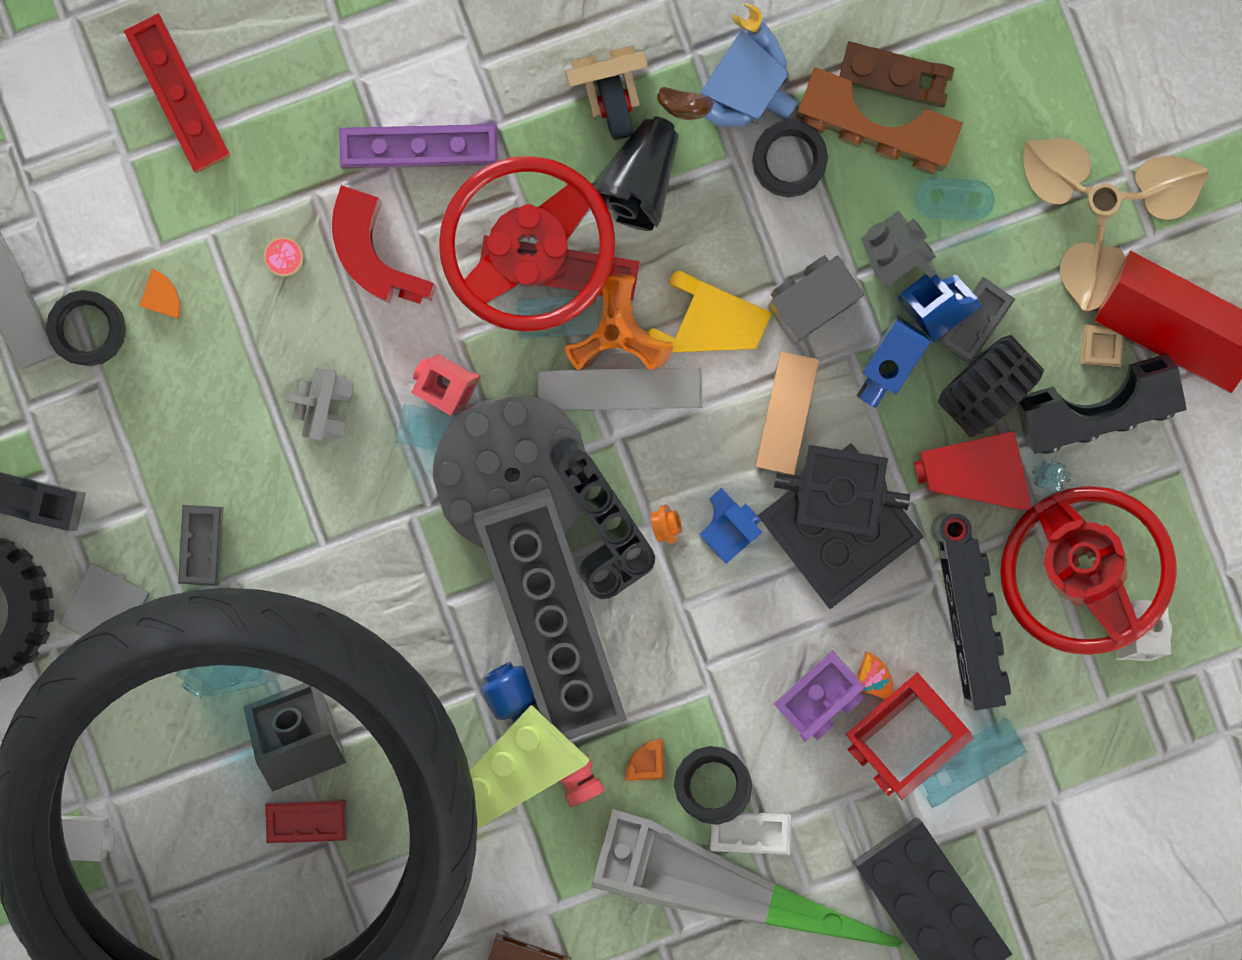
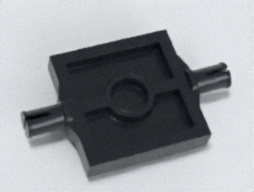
[774,445,910,537]

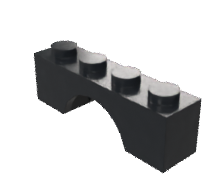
[1017,354,1187,454]
[0,472,86,531]

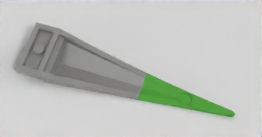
[591,809,902,947]

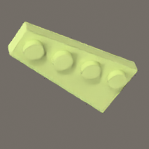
[470,705,590,829]

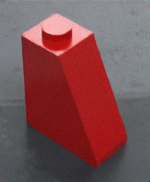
[913,431,1032,510]

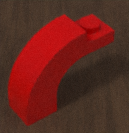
[332,185,436,304]

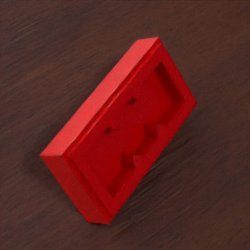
[265,800,347,843]

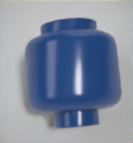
[481,662,536,723]

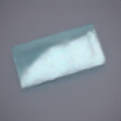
[518,296,598,339]

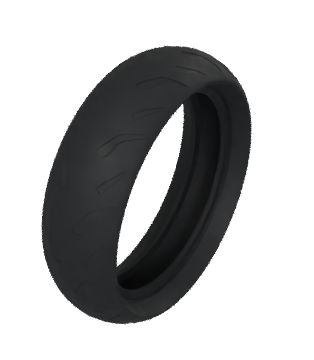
[0,588,477,960]

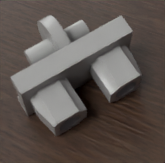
[284,368,354,441]

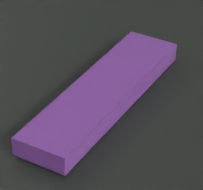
[339,124,498,169]

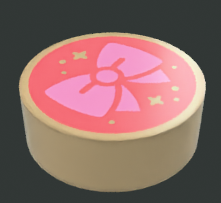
[263,237,304,277]

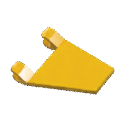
[647,271,772,353]

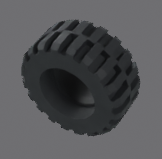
[0,538,55,681]

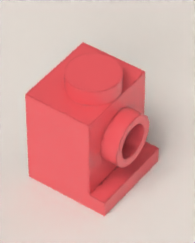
[411,354,481,416]

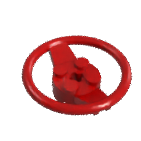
[439,156,615,332]
[1000,486,1177,655]

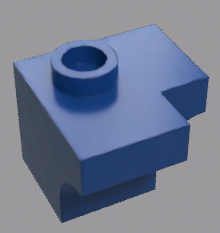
[897,274,981,342]
[699,488,762,564]

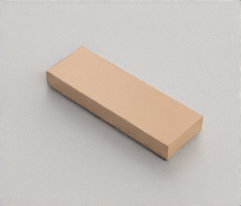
[755,351,819,475]

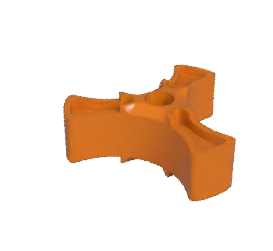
[565,274,673,370]

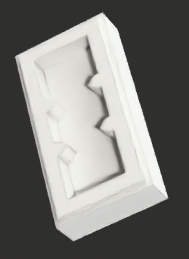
[710,812,792,855]

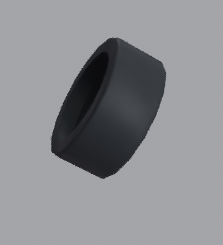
[752,119,828,198]
[46,290,126,366]
[674,746,752,825]

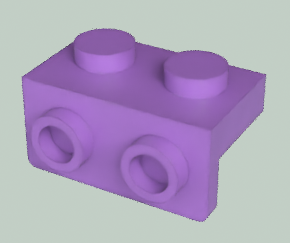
[774,650,865,742]

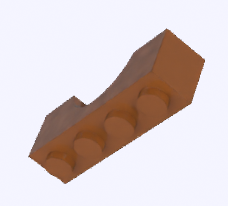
[796,67,963,175]

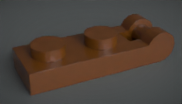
[839,41,955,108]

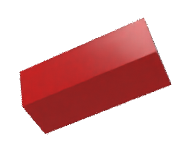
[1093,250,1242,393]

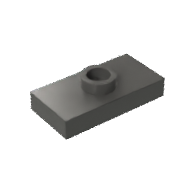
[937,277,1016,365]
[178,505,224,586]

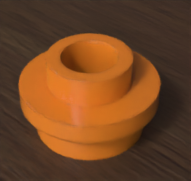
[651,504,682,544]

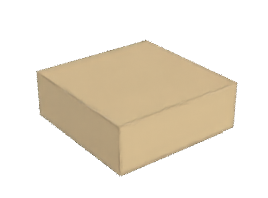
[1080,325,1124,368]

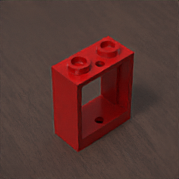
[845,672,974,800]

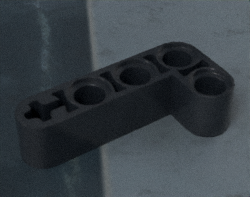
[550,439,655,599]

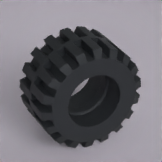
[938,335,1044,437]

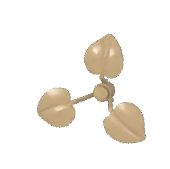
[1023,138,1209,312]

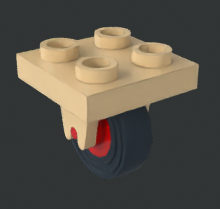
[564,45,648,140]

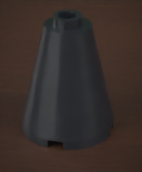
[592,116,679,231]

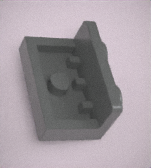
[861,210,937,288]

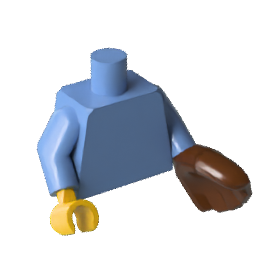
[657,3,799,127]

